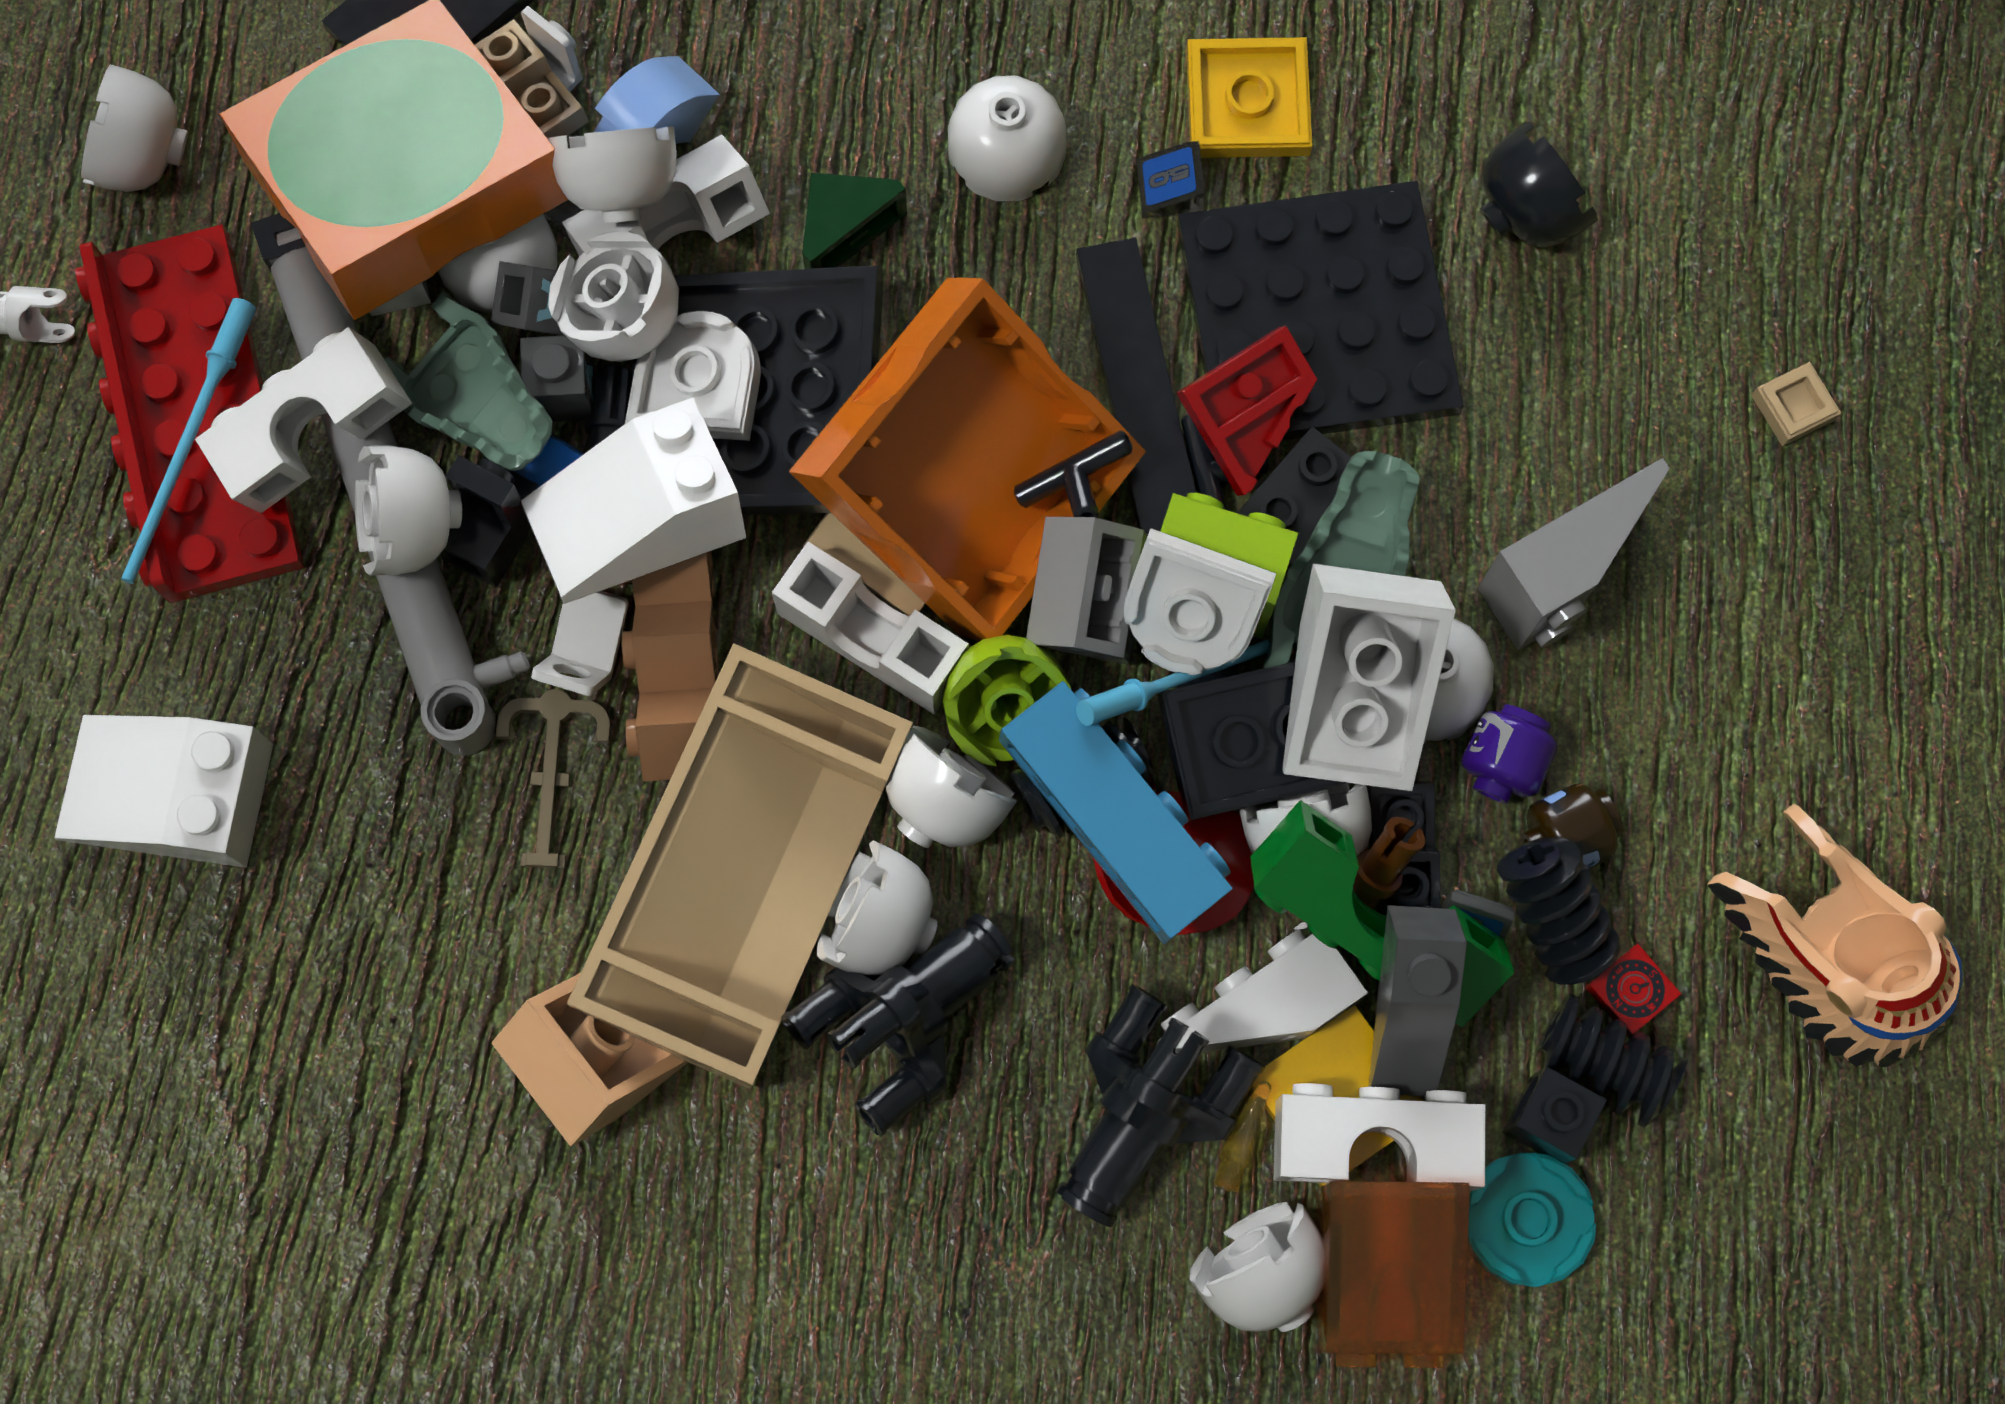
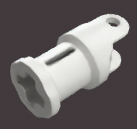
[0,286,75,343]

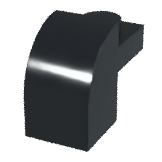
[440,455,539,588]

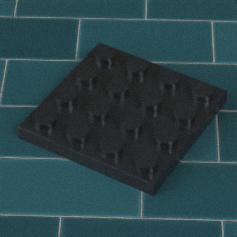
[1177,181,1464,440]
[631,265,884,515]

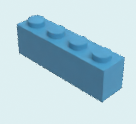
[999,681,1233,945]

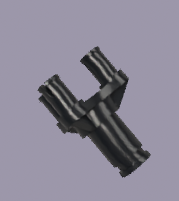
[781,913,1016,1137]
[1056,984,1266,1227]

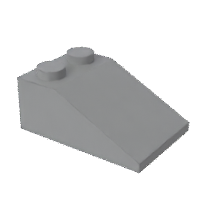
[1477,458,1670,651]

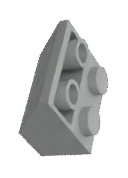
[1026,517,1147,665]

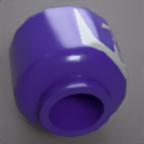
[1461,704,1558,804]

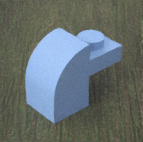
[594,56,720,144]

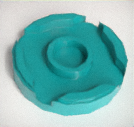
[1461,1153,1596,1287]

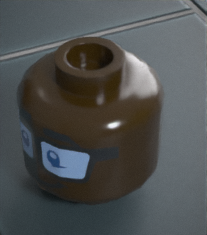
[1521,783,1624,869]

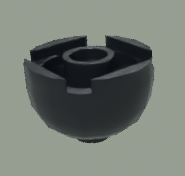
[1480,122,1598,247]

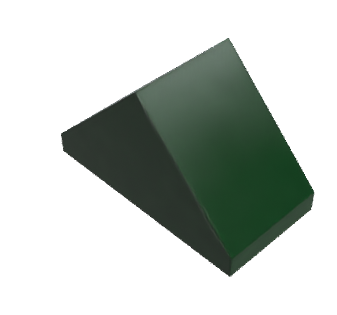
[802,173,907,269]

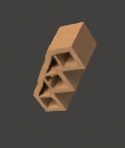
[622,551,719,782]

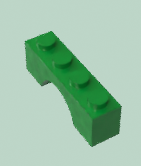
[1250,800,1514,1028]

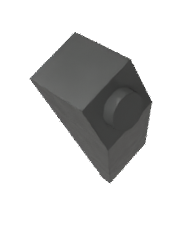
[1368,905,1467,1096]

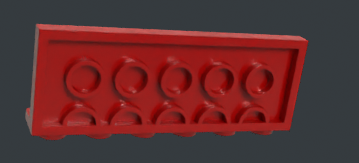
[75,224,305,603]

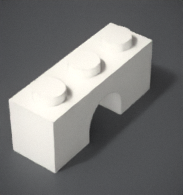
[562,135,770,256]
[195,327,412,513]
[772,542,969,715]
[1273,1083,1485,1191]

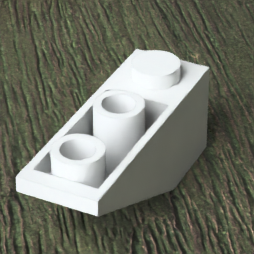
[1157,929,1368,1054]

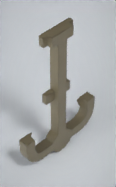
[496,689,611,869]

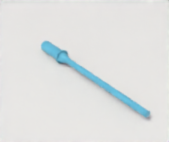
[121,298,256,584]
[1076,639,1269,726]

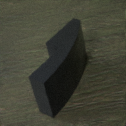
[1367,781,1441,915]

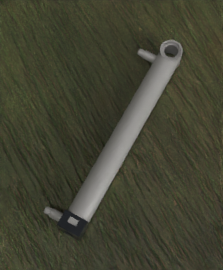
[251,213,530,756]

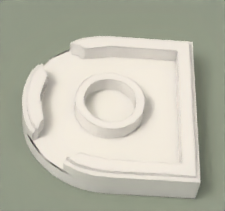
[625,311,761,441]
[1124,528,1276,675]

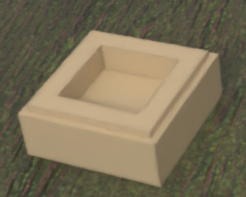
[1751,362,1841,447]

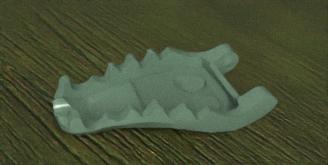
[385,291,552,472]
[1264,451,1420,668]

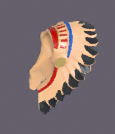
[1707,803,1963,1067]

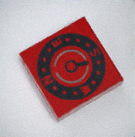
[1585,943,1681,1037]

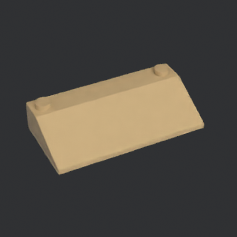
[567,643,913,1089]

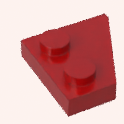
[1176,325,1318,496]

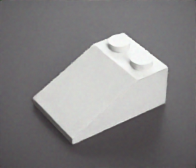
[521,398,746,604]
[1282,564,1455,791]
[54,715,273,868]

